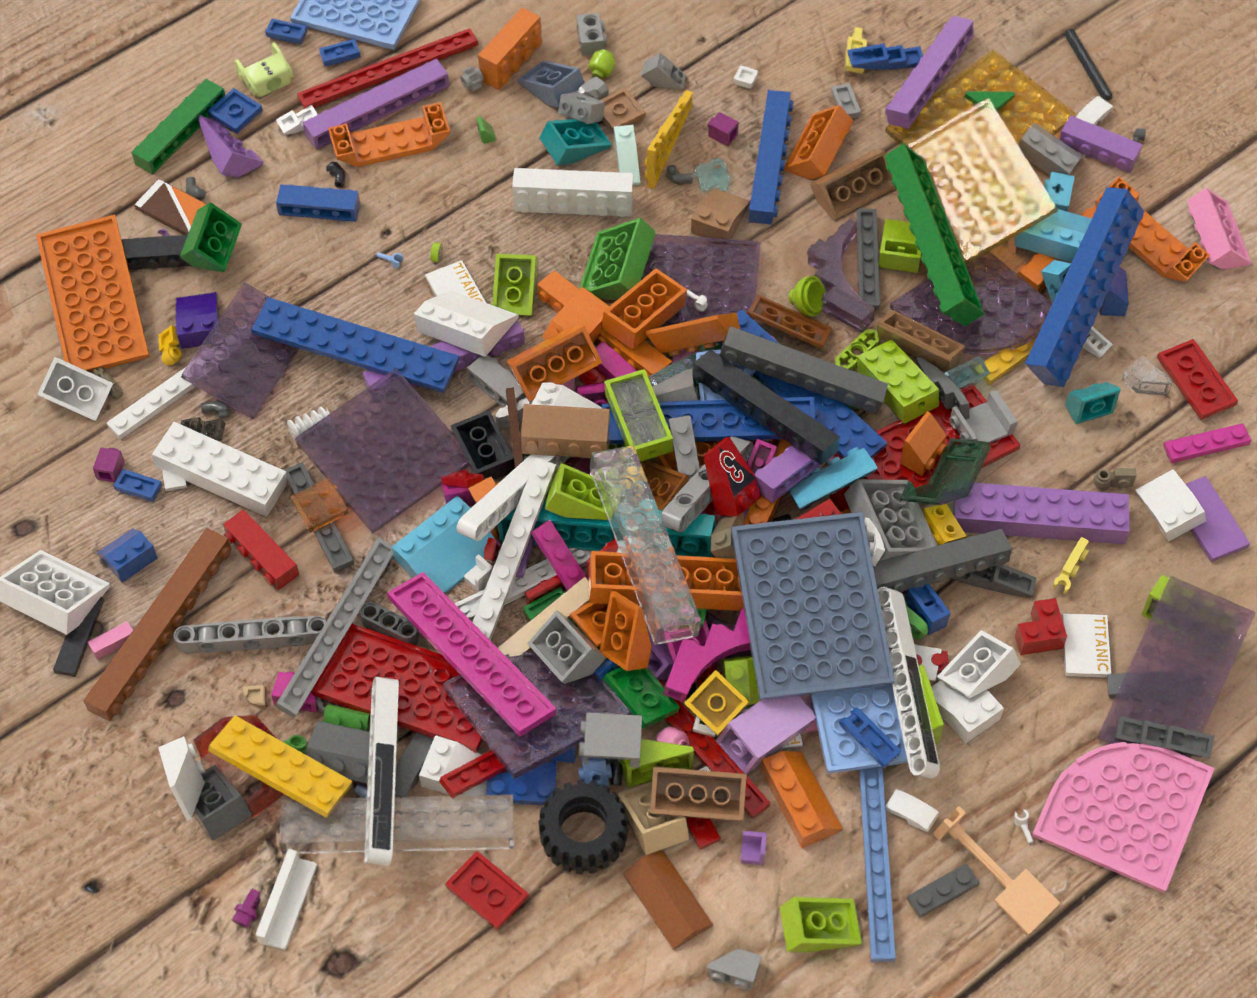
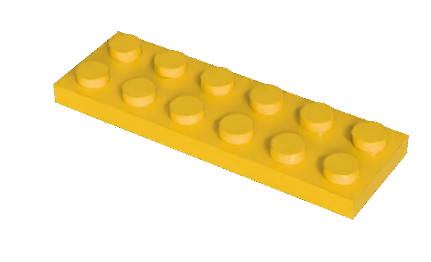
[208,715,352,818]

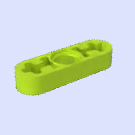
[835,329,880,371]

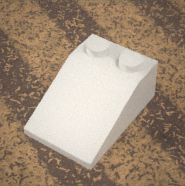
[37,357,113,421]
[532,382,602,409]
[1136,470,1206,542]
[937,630,1021,698]
[931,681,1004,744]
[419,735,487,806]
[158,737,205,821]

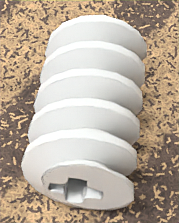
[287,407,335,443]

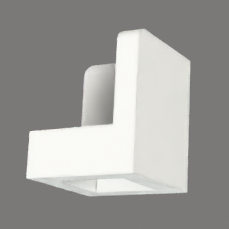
[464,554,493,592]

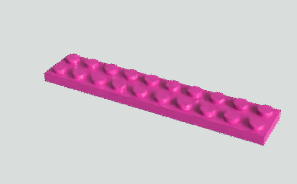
[387,572,557,737]

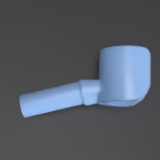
[377,252,403,268]

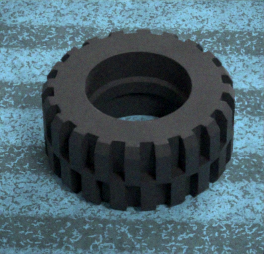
[539,780,628,874]

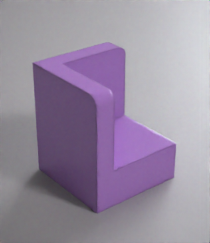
[741,831,767,865]

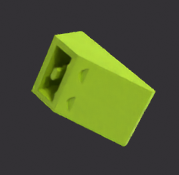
[879,219,921,273]

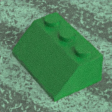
[180,202,242,272]

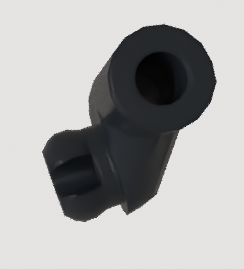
[605,758,622,786]

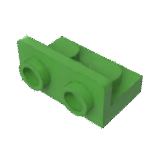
[323,704,370,731]

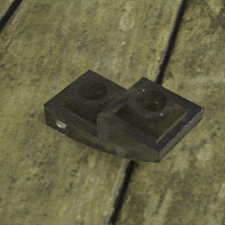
[180,417,226,441]

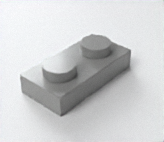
[831,83,861,118]

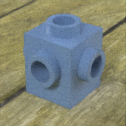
[578,756,612,787]

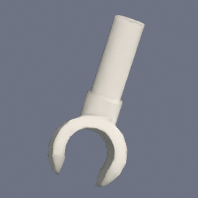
[687,290,708,312]
[1014,809,1034,844]

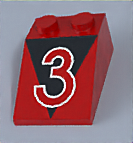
[703,437,760,517]

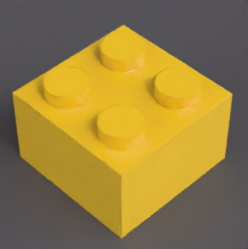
[684,670,750,737]

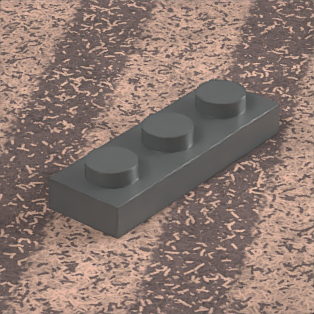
[907,863,979,919]

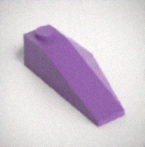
[198,116,264,177]

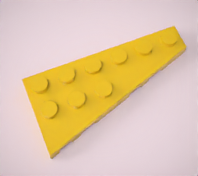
[645,90,693,189]

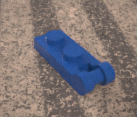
[839,707,901,768]

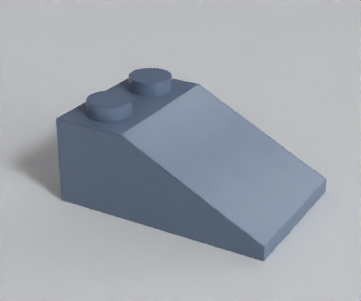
[517,60,585,108]

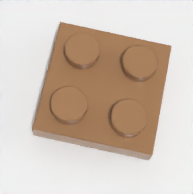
[601,88,646,133]

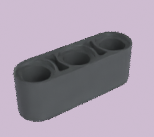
[360,602,419,645]

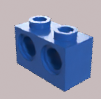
[905,584,951,636]

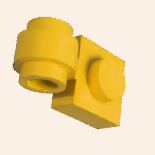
[158,325,182,366]

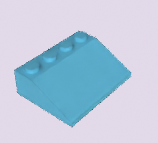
[1015,204,1092,263]
[788,447,877,511]
[392,496,495,594]

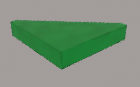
[964,91,1016,117]

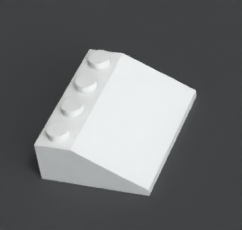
[414,291,519,357]
[0,550,110,635]

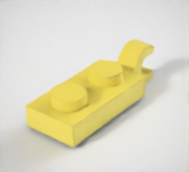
[844,27,867,74]
[1053,537,1089,594]

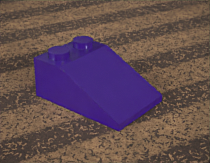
[176,292,222,349]

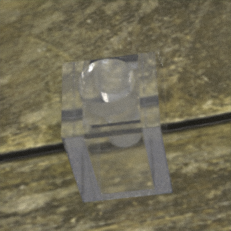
[1122,356,1173,396]

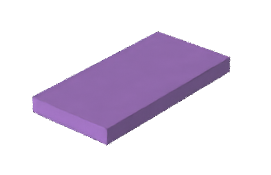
[1186,476,1250,562]

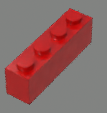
[223,509,299,590]

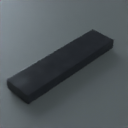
[53,597,104,677]

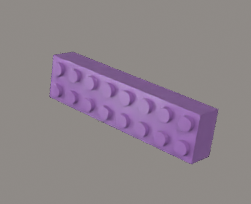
[952,481,1129,544]

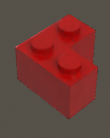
[1015,598,1067,656]

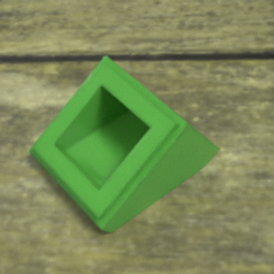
[477,116,496,144]

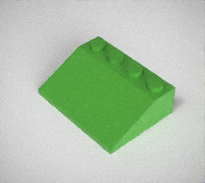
[579,218,656,300]

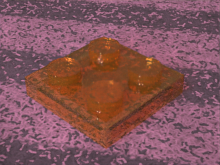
[290,478,349,533]

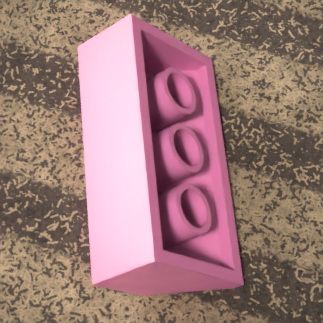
[1187,188,1252,270]

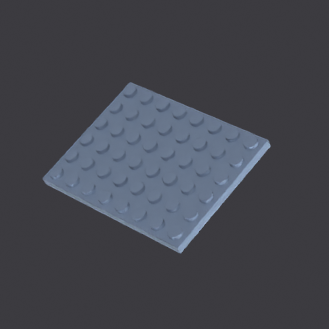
[731,512,895,701]

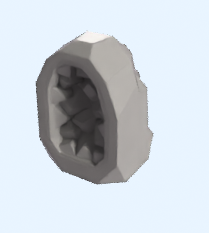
[577,77,609,100]

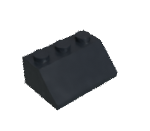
[451,410,515,479]

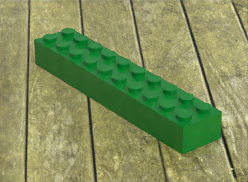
[885,143,985,327]

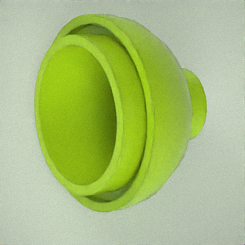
[789,276,826,317]

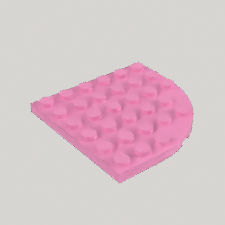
[1032,742,1214,893]

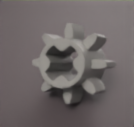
[460,66,484,91]

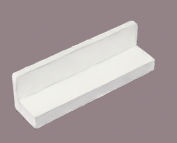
[255,849,317,950]

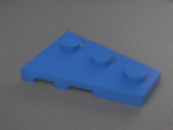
[485,761,556,805]

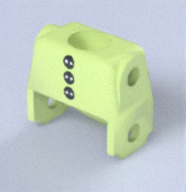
[234,42,294,97]

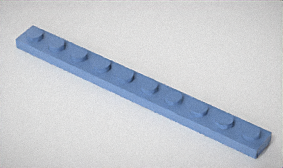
[859,766,896,962]

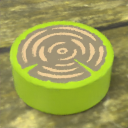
[430,242,443,263]

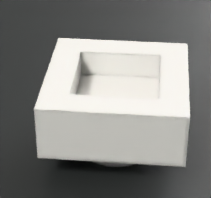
[733,65,758,89]

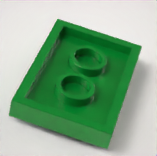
[603,667,680,729]

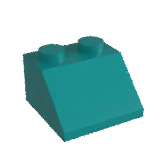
[1065,382,1121,425]

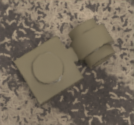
[1093,468,1137,489]

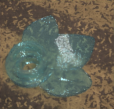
[693,158,730,192]

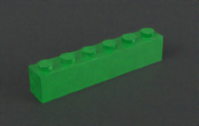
[131,79,225,175]

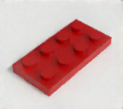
[1157,339,1238,420]

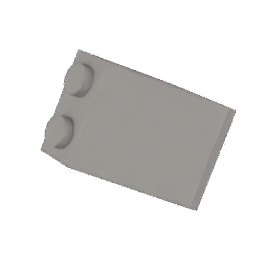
[652,369,701,402]

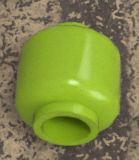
[588,49,616,79]

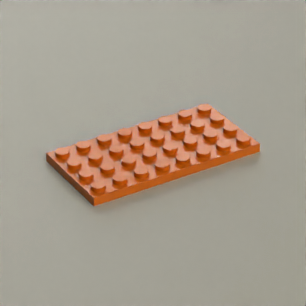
[36,214,150,373]

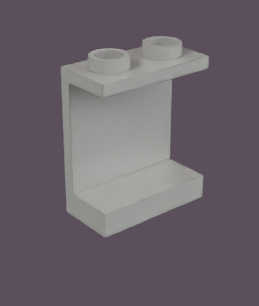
[949,390,1018,451]
[579,713,642,768]

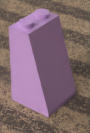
[716,696,816,775]

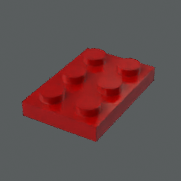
[445,851,529,931]

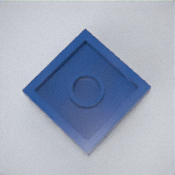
[208,88,263,134]

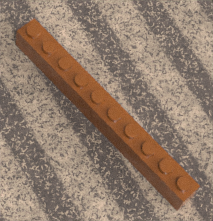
[83,528,232,721]

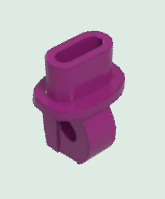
[232,888,261,928]

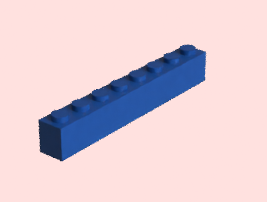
[749,90,794,225]

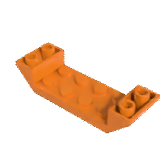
[328,102,450,167]
[1094,176,1210,282]

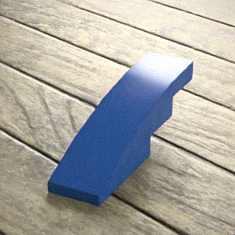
[847,43,923,70]

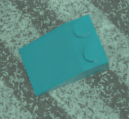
[539,119,612,165]

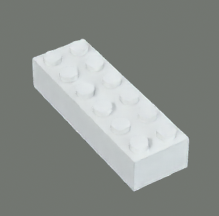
[512,168,633,217]
[152,422,288,517]

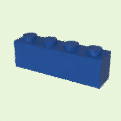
[276,184,360,222]

